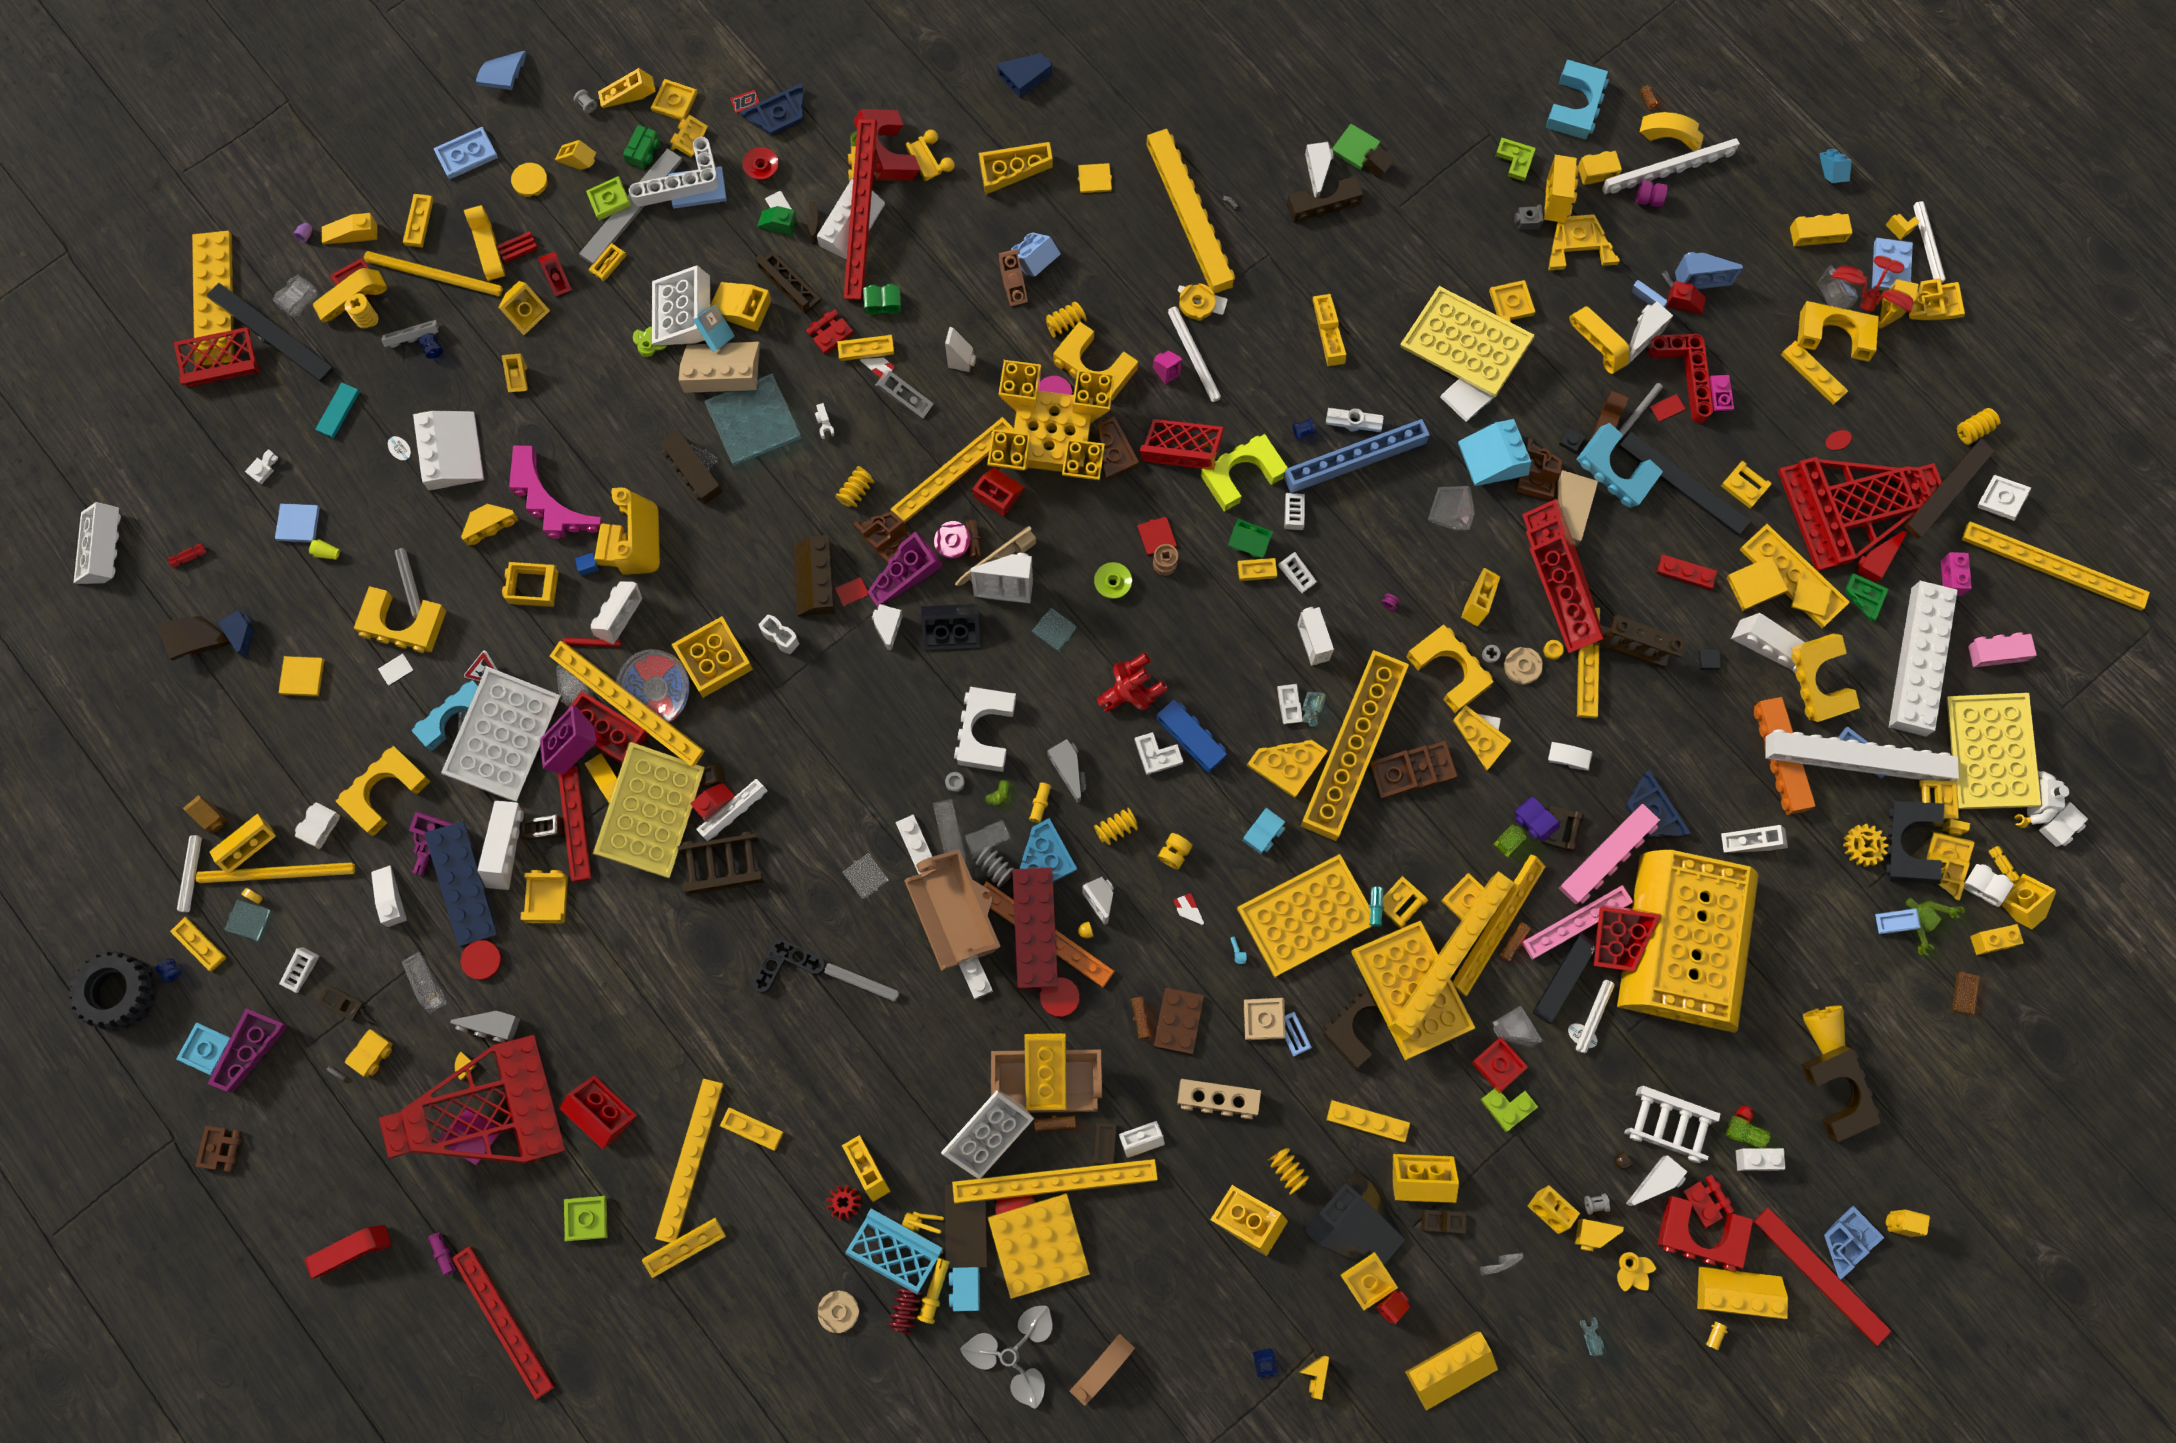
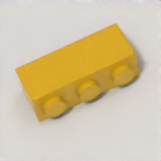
[1790,213,1852,247]
[210,814,276,874]

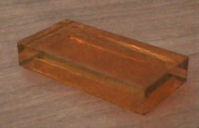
[1952,971,1980,1015]

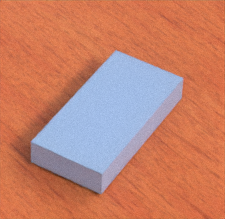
[1875,909,1921,934]

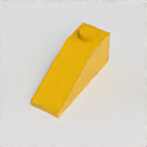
[598,68,656,108]
[322,213,377,245]
[1461,568,1500,626]
[585,753,618,803]
[842,1135,891,1202]

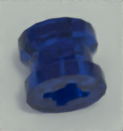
[155,958,182,983]

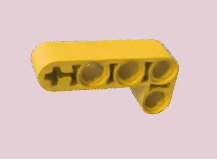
[464,205,506,281]
[313,268,387,322]
[1569,306,1630,374]

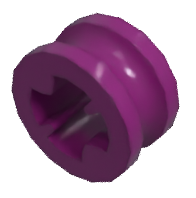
[1381,593,1400,611]

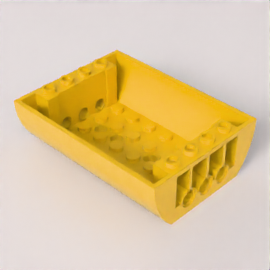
[1617,850,1759,1033]

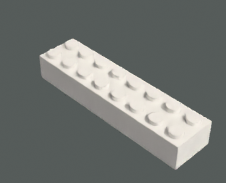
[1889,581,1957,737]

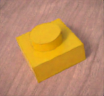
[1942,819,1970,836]

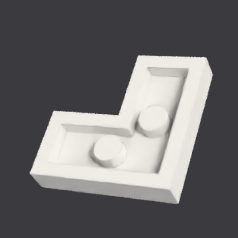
[1134,732,1183,775]

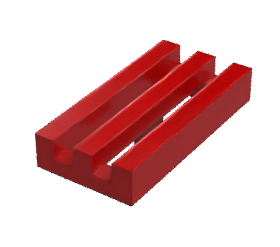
[497,231,538,263]

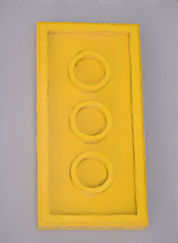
[1025,1034,1066,1110]

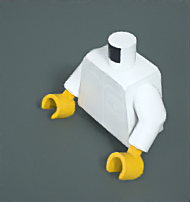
[2014,771,2069,828]

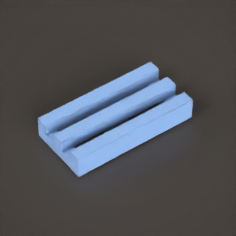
[1285,1012,1312,1057]

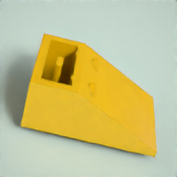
[710,282,771,332]

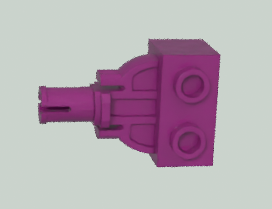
[409,812,455,876]

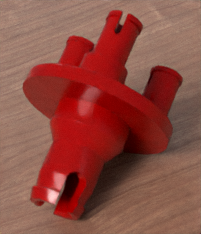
[1097,652,1168,712]

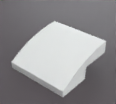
[1440,379,1494,422]

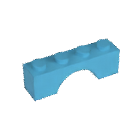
[411,680,478,751]

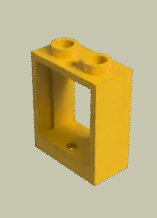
[502,562,559,607]

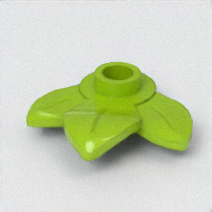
[633,326,667,357]

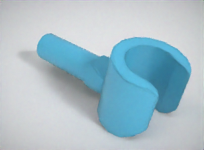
[1230,937,1247,964]

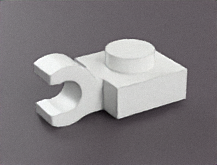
[815,403,834,439]
[245,449,278,485]

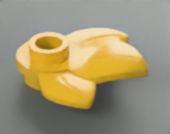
[1617,1252,1656,1291]

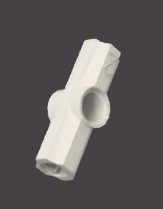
[1326,408,1383,432]

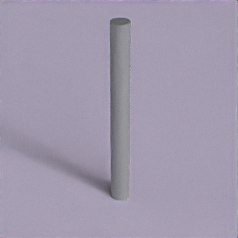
[1619,383,1663,440]

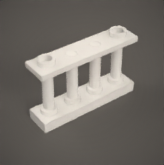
[1625,1086,1720,1163]

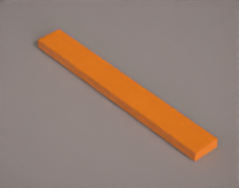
[983,881,1115,988]

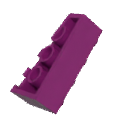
[208,1008,289,1093]

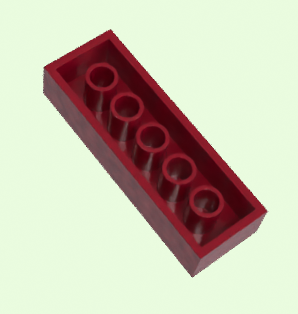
[1013,867,1058,991]

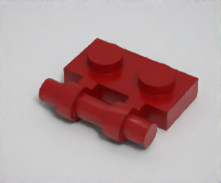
[805,309,854,355]
[1681,1174,1734,1228]

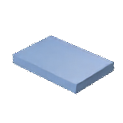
[433,127,498,180]
[669,166,727,209]

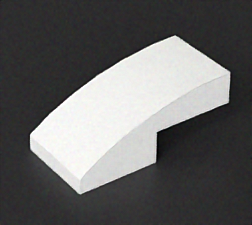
[1277,684,1303,724]
[1548,742,1592,771]

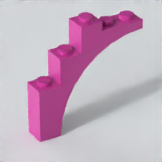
[509,446,604,539]

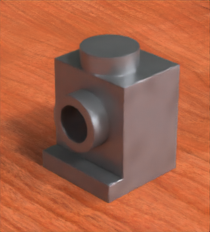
[1514,205,1543,231]

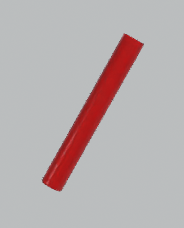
[563,638,622,647]

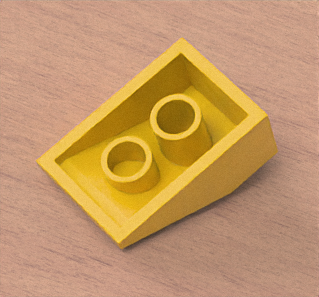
[1210,1185,1288,1256]

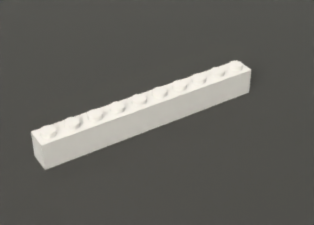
[1766,730,1959,781]

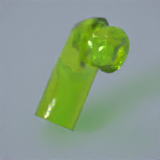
[986,780,1009,805]

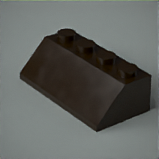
[793,535,835,617]

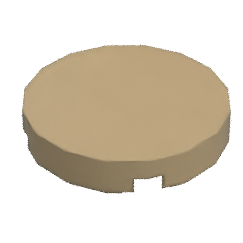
[1504,647,1543,685]
[818,1291,859,1333]

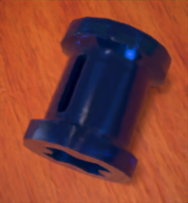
[1292,418,1315,439]

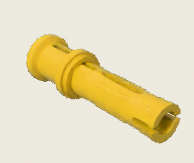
[916,1258,950,1324]

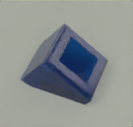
[1252,1348,1278,1378]

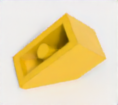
[555,140,596,170]
[1575,1219,1624,1252]

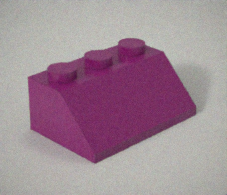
[540,705,596,775]

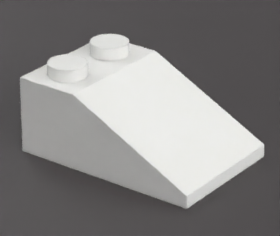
[1626,301,1673,366]

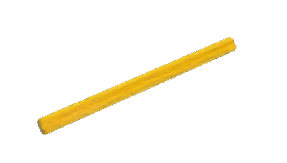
[364,251,503,296]
[196,863,355,883]

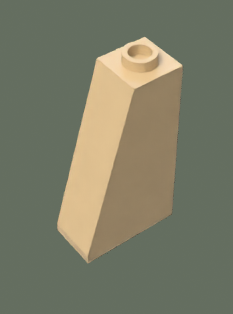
[1557,470,1598,547]

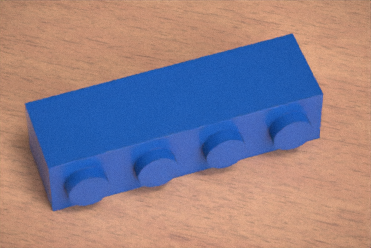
[1156,700,1227,774]

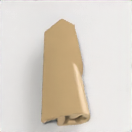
[955,526,1036,586]

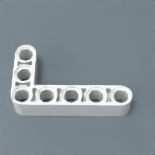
[629,137,719,206]

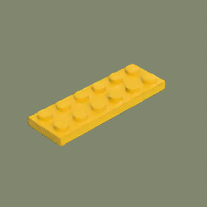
[1740,524,1850,628]

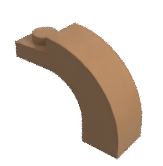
[1070,1334,1135,1406]

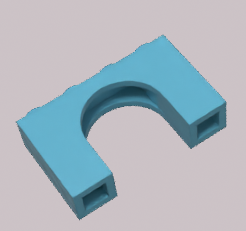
[1546,60,1609,140]
[1576,423,1663,508]

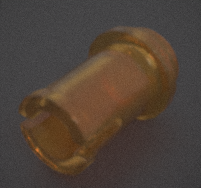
[1640,85,1659,109]

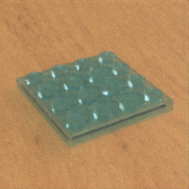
[704,373,801,466]

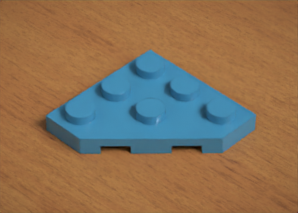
[1020,818,1077,883]

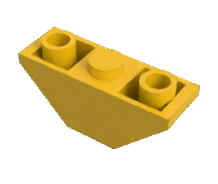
[461,504,518,546]

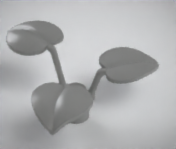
[960,1306,1053,1409]

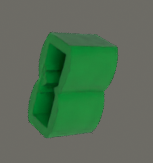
[863,284,901,315]

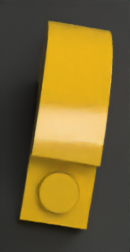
[1640,112,1704,151]

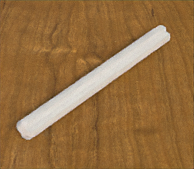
[1168,307,1221,402]

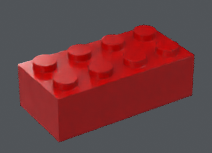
[569,691,649,764]

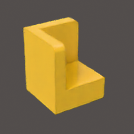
[1886,214,1920,240]

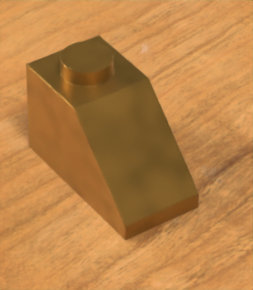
[183,795,227,834]

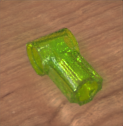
[1726,1116,1770,1149]

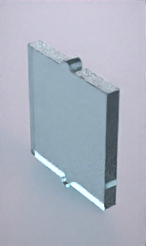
[1032,608,1077,651]
[225,900,270,941]

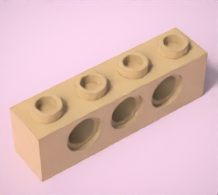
[1177,1079,1261,1119]

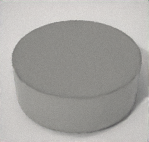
[945,772,965,792]

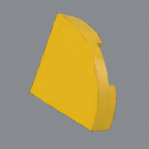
[455,1052,477,1081]

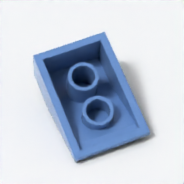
[1675,252,1743,289]

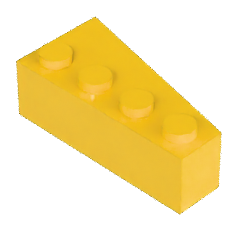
[979,142,1053,195]

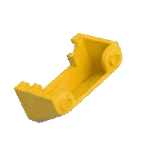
[612,488,660,575]

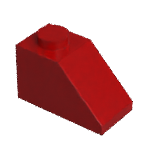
[538,252,572,297]
[1666,281,1706,315]
[690,783,735,822]
[1375,1291,1410,1324]

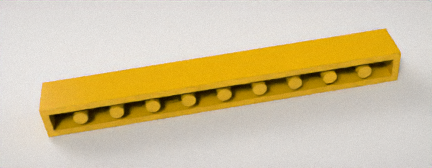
[1147,129,1235,294]
[1388,871,1514,1041]

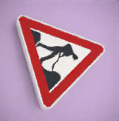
[464,651,498,681]

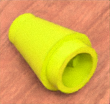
[309,539,340,560]

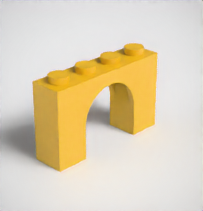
[1797,301,1879,362]
[1053,321,1138,401]
[354,586,446,653]
[1406,624,1494,714]
[1791,634,1860,722]
[336,746,431,836]

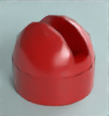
[1735,1106,1754,1124]

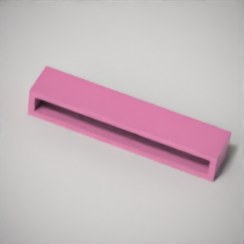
[1559,804,1660,905]

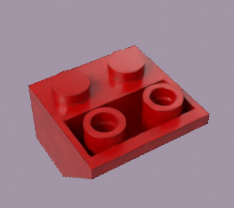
[972,468,1025,517]

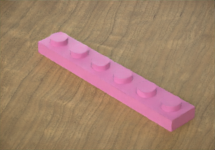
[1522,885,1633,960]

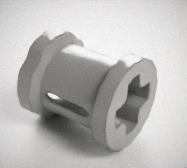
[574,89,597,114]
[1584,1193,1610,1215]

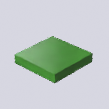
[1332,124,1381,170]

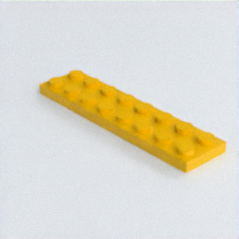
[192,231,234,369]

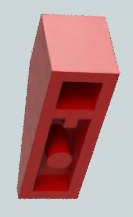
[1855,531,1907,583]

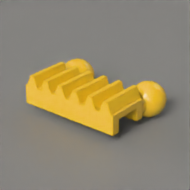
[906,130,954,181]

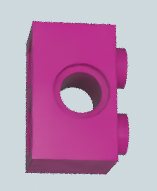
[1941,552,1972,596]

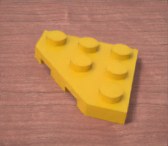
[1247,740,1327,798]

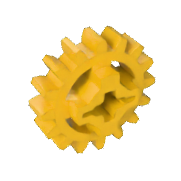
[1843,824,1888,867]

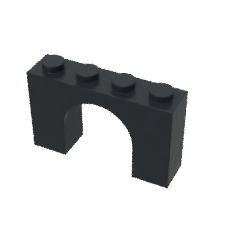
[1886,801,1944,884]

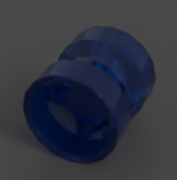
[418,333,443,359]

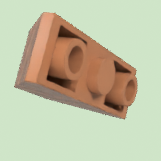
[999,249,1028,306]

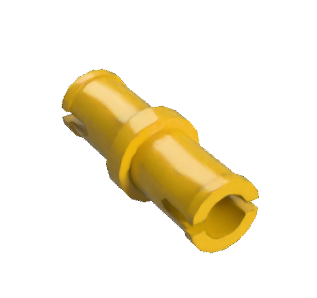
[1029,783,1051,823]

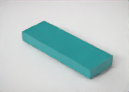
[315,383,360,439]

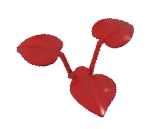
[1831,255,1913,313]

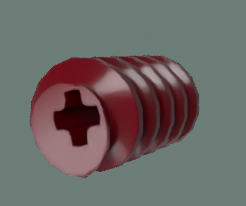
[888,1288,923,1335]

